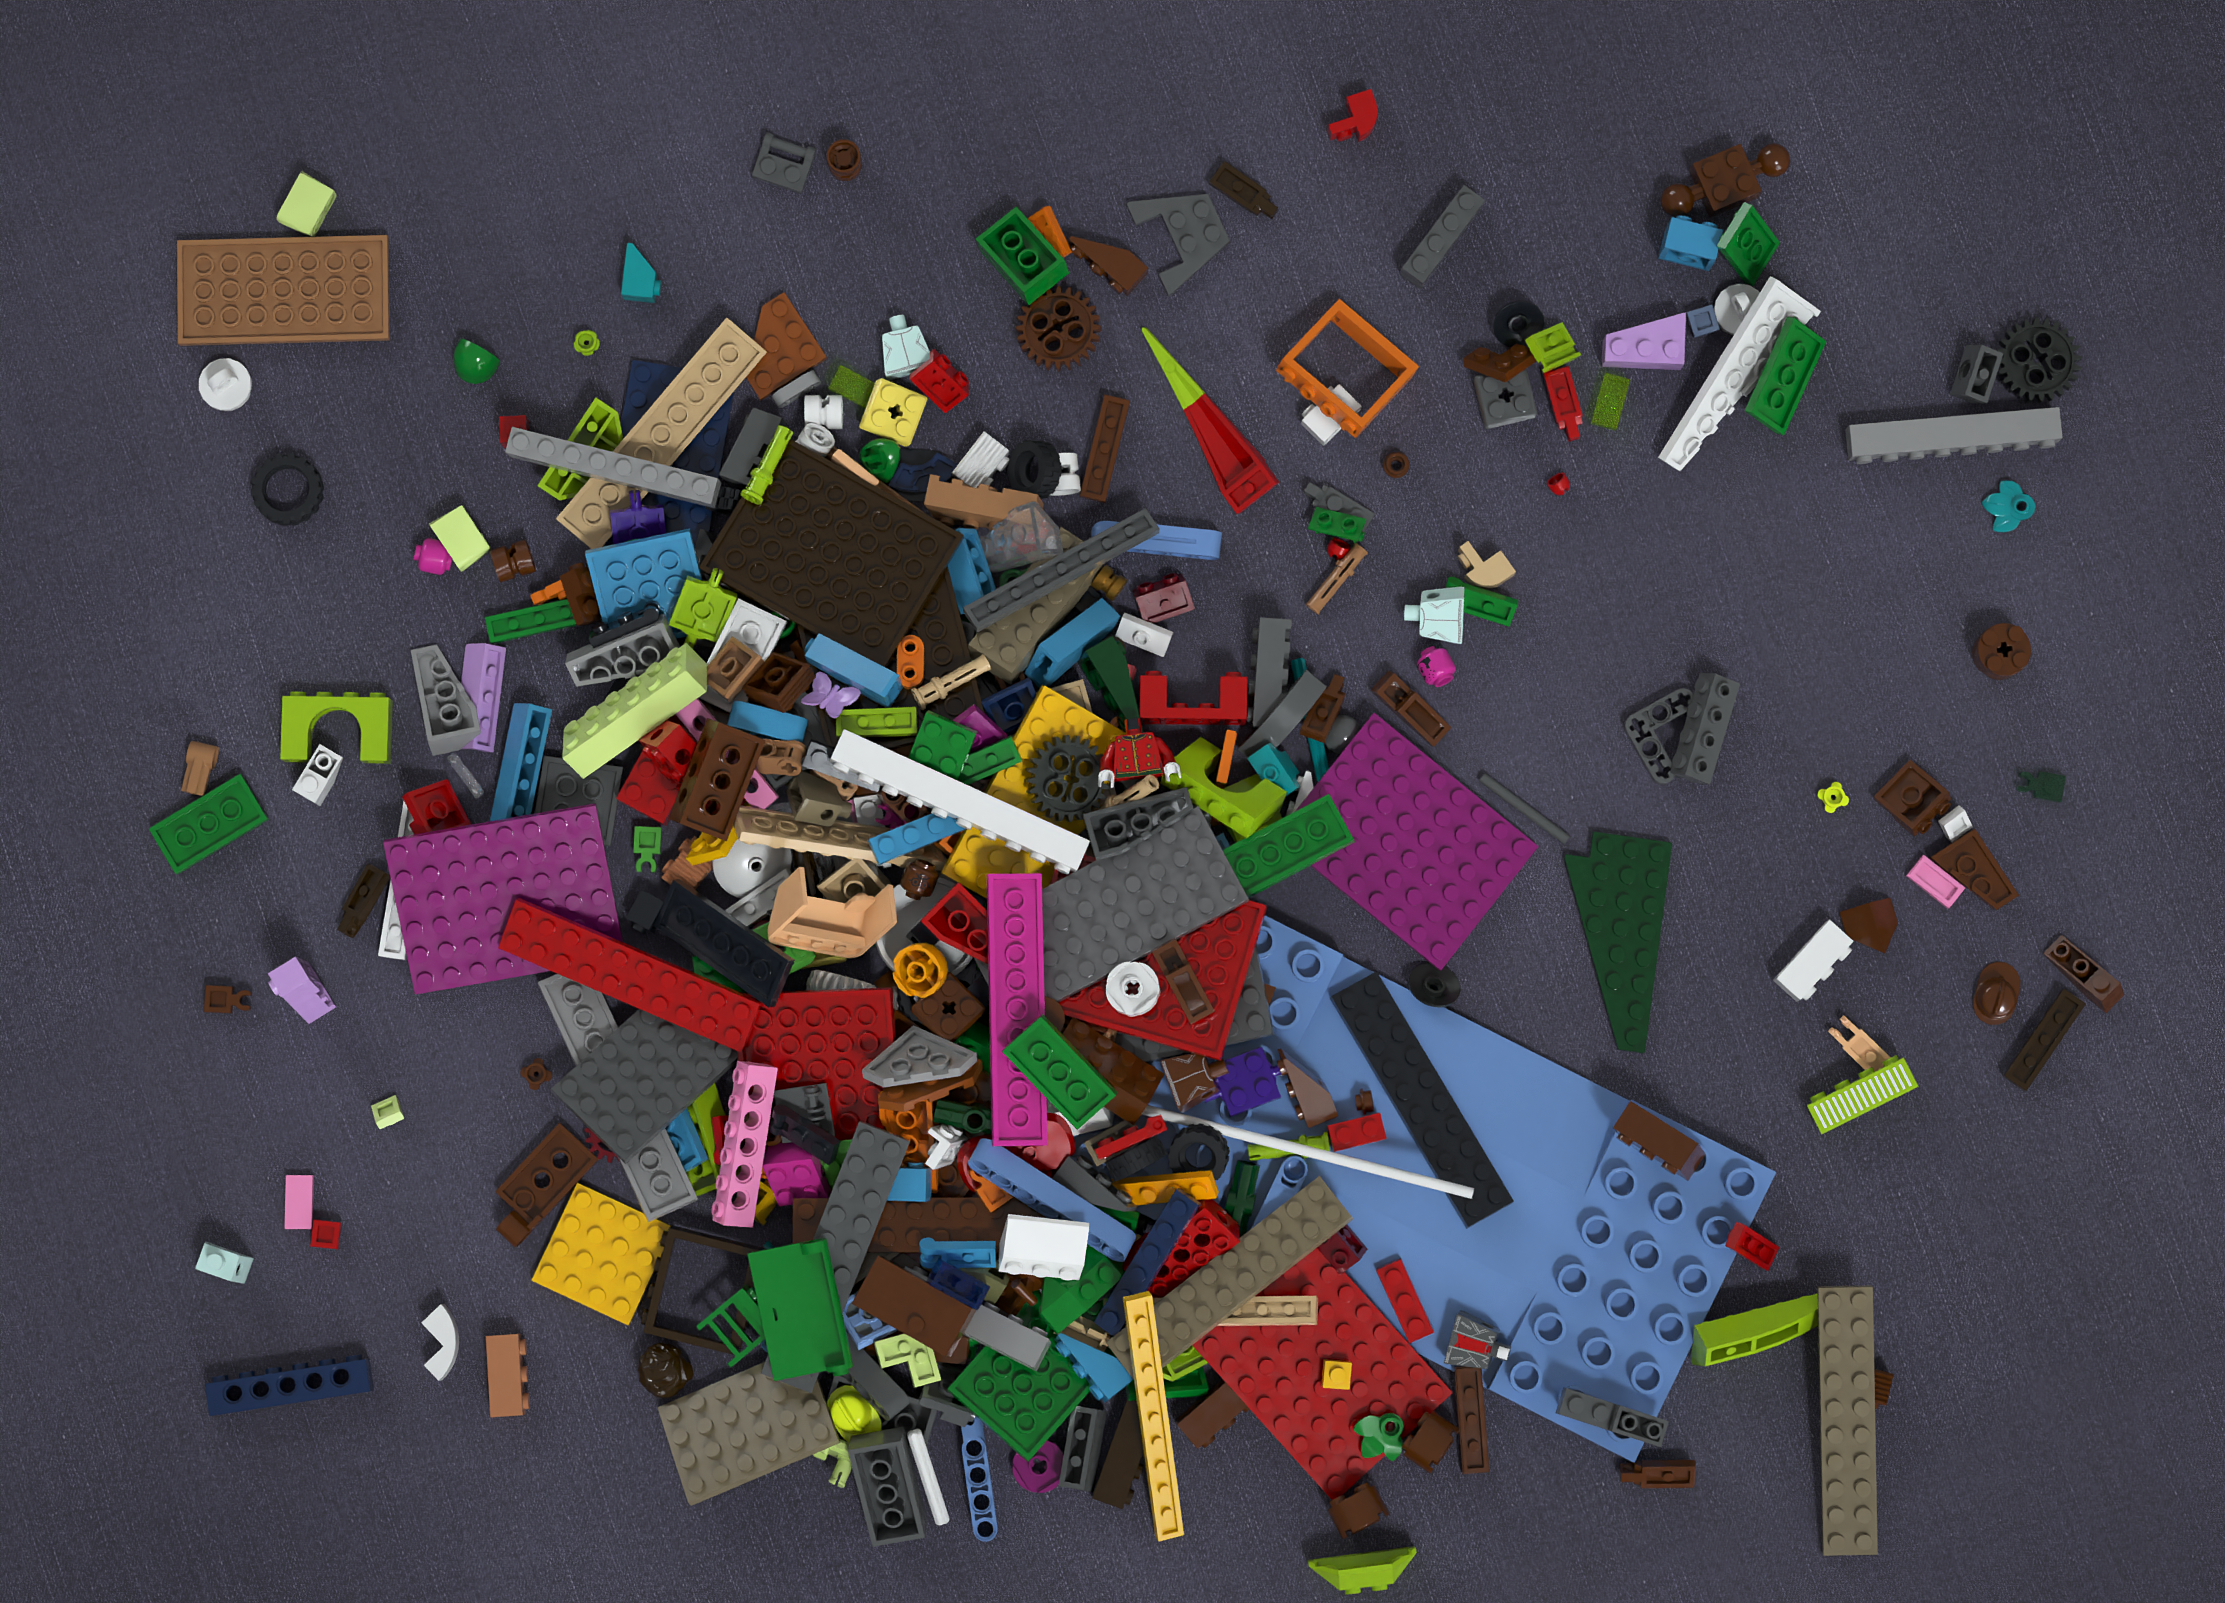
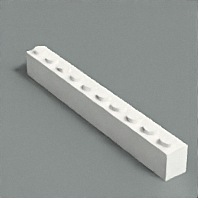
[829,729,1090,874]

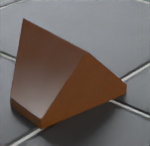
[1839,898,1898,953]

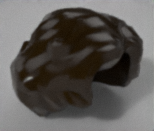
[638,1343,693,1398]

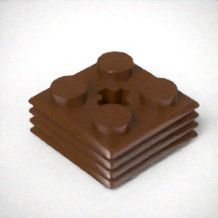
[742,652,816,713]
[911,972,986,1043]

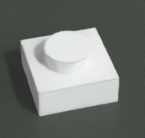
[1938,805,1973,843]

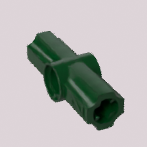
[933,1098,992,1134]
[1225,1160,1260,1237]

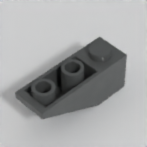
[1052,1155,1137,1212]

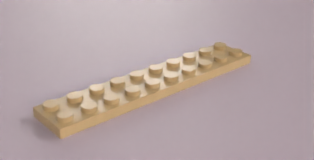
[556,318,767,549]

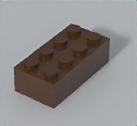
[1062,1017,1164,1125]

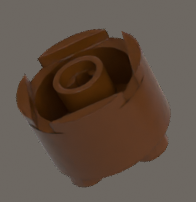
[1972,623,2031,680]
[1402,1411,1460,1474]
[1327,1482,1390,1539]

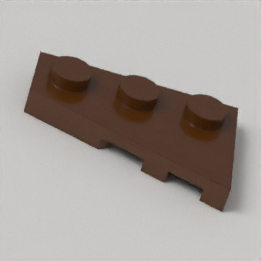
[1930,829,2019,910]

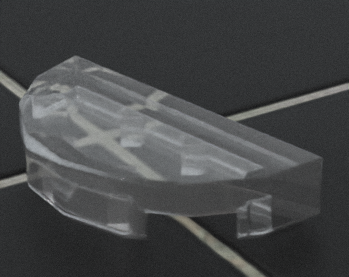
[447,753,484,799]

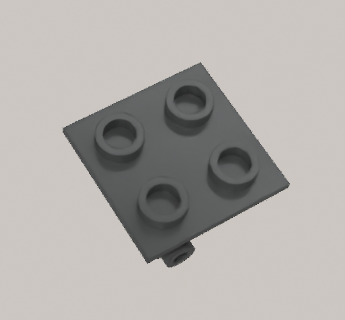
[774,1083,835,1143]

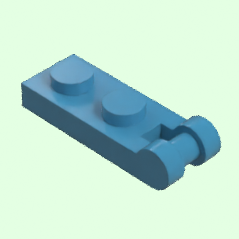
[919,1238,996,1268]

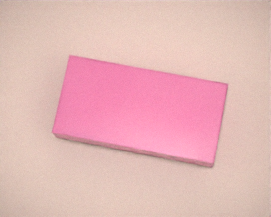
[1906,855,1965,909]
[285,1175,314,1229]

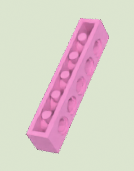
[712,1061,778,1228]

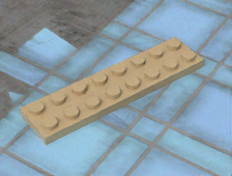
[733,806,946,871]

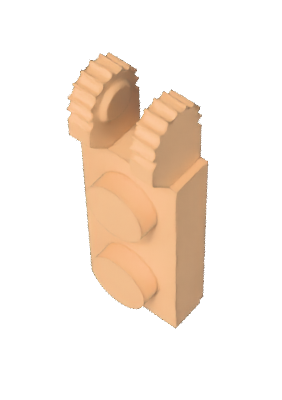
[1828,1015,1890,1071]

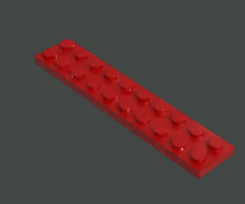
[498,898,762,1053]

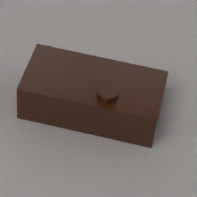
[852,1256,977,1357]

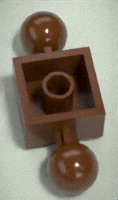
[1661,143,1790,218]

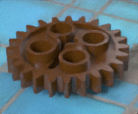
[1016,286,1102,372]

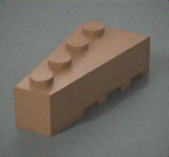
[924,474,1044,535]

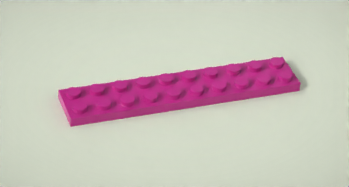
[986,873,1048,1147]

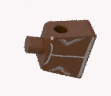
[1160,1053,1229,1113]

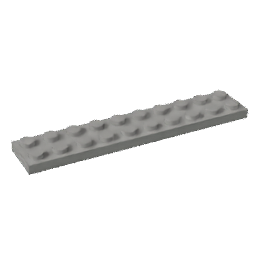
[538,974,698,1222]

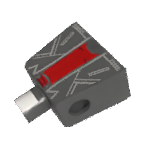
[1444,1310,1511,1369]

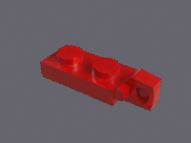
[1542,366,1583,442]
[1094,1115,1167,1161]

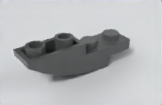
[1556,1387,1669,1447]

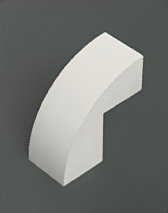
[422,1304,459,1381]

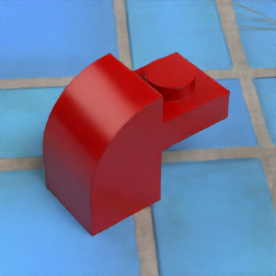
[1327,89,1378,142]

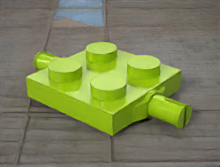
[668,568,737,649]

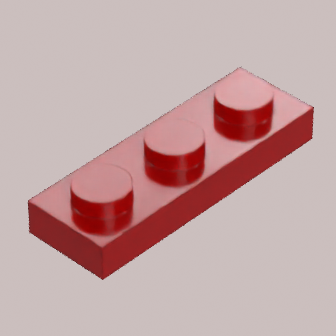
[1725,1222,1780,1271]
[1376,1258,1434,1343]

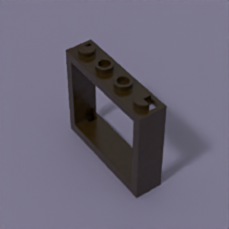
[641,1225,766,1355]

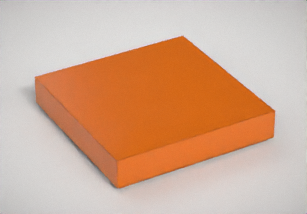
[1215,729,1237,789]

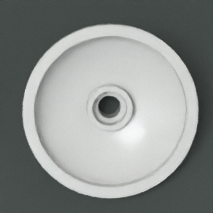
[712,839,791,899]

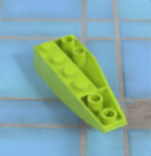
[1691,1294,1818,1366]

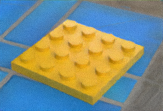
[531,1183,671,1326]

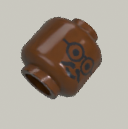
[900,859,939,900]

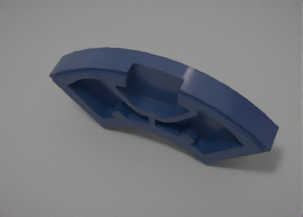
[888,453,958,493]

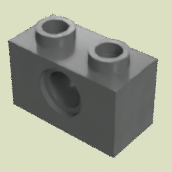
[1950,345,2004,403]

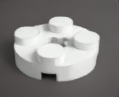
[1106,962,1161,1017]

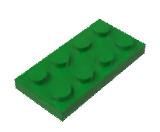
[1745,317,1826,435]
[149,774,269,875]
[1002,1014,1118,1130]

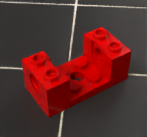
[1139,671,1247,725]

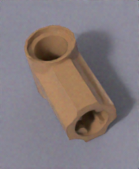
[181,741,219,796]

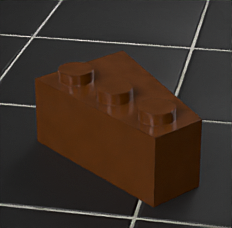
[1613,1101,1706,1181]

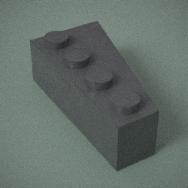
[1247,617,1292,730]

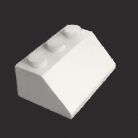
[999,1214,1089,1280]

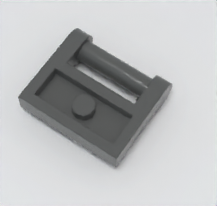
[752,132,817,194]

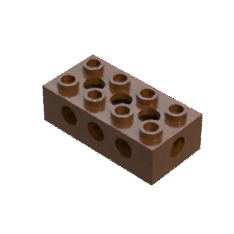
[668,718,766,841]

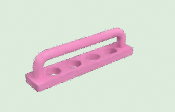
[676,698,779,809]

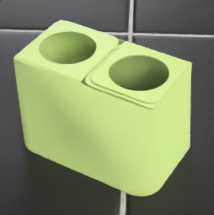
[277,171,337,237]
[429,505,491,572]

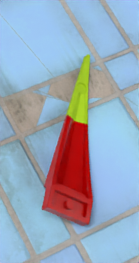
[1142,327,1280,514]

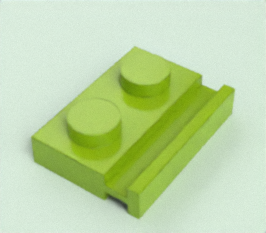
[1525,322,1581,373]

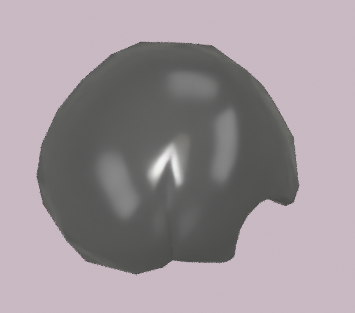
[1324,714,1361,755]

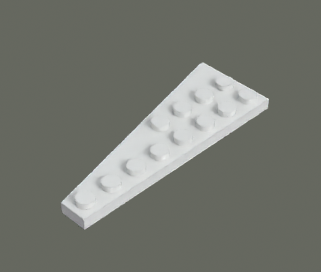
[1658,276,1821,471]

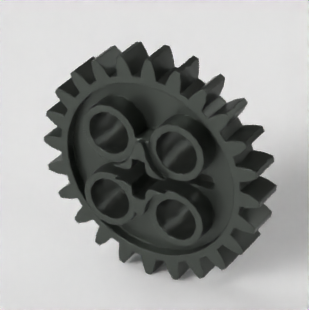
[1996,317,2082,403]
[1024,735,1110,822]

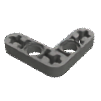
[1624,688,1694,785]

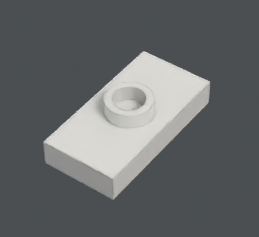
[1115,612,1173,657]

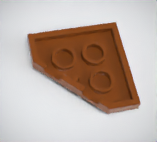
[746,292,827,401]
[878,1059,983,1112]

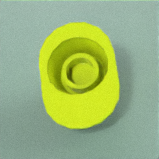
[827,1385,882,1443]

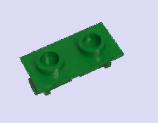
[1308,507,1366,543]

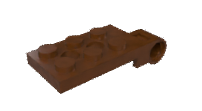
[495,1123,599,1248]

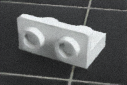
[925,1124,969,1170]

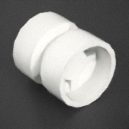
[804,395,843,429]
[795,423,835,458]
[1050,453,1081,496]

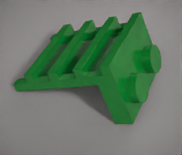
[696,1284,765,1367]

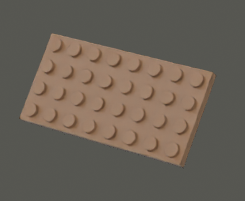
[177,235,390,346]

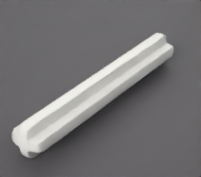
[907,1429,949,1525]

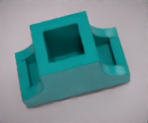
[1247,743,1300,797]

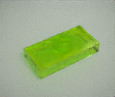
[827,365,875,409]
[1590,372,1631,431]

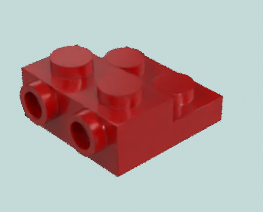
[402,779,471,834]

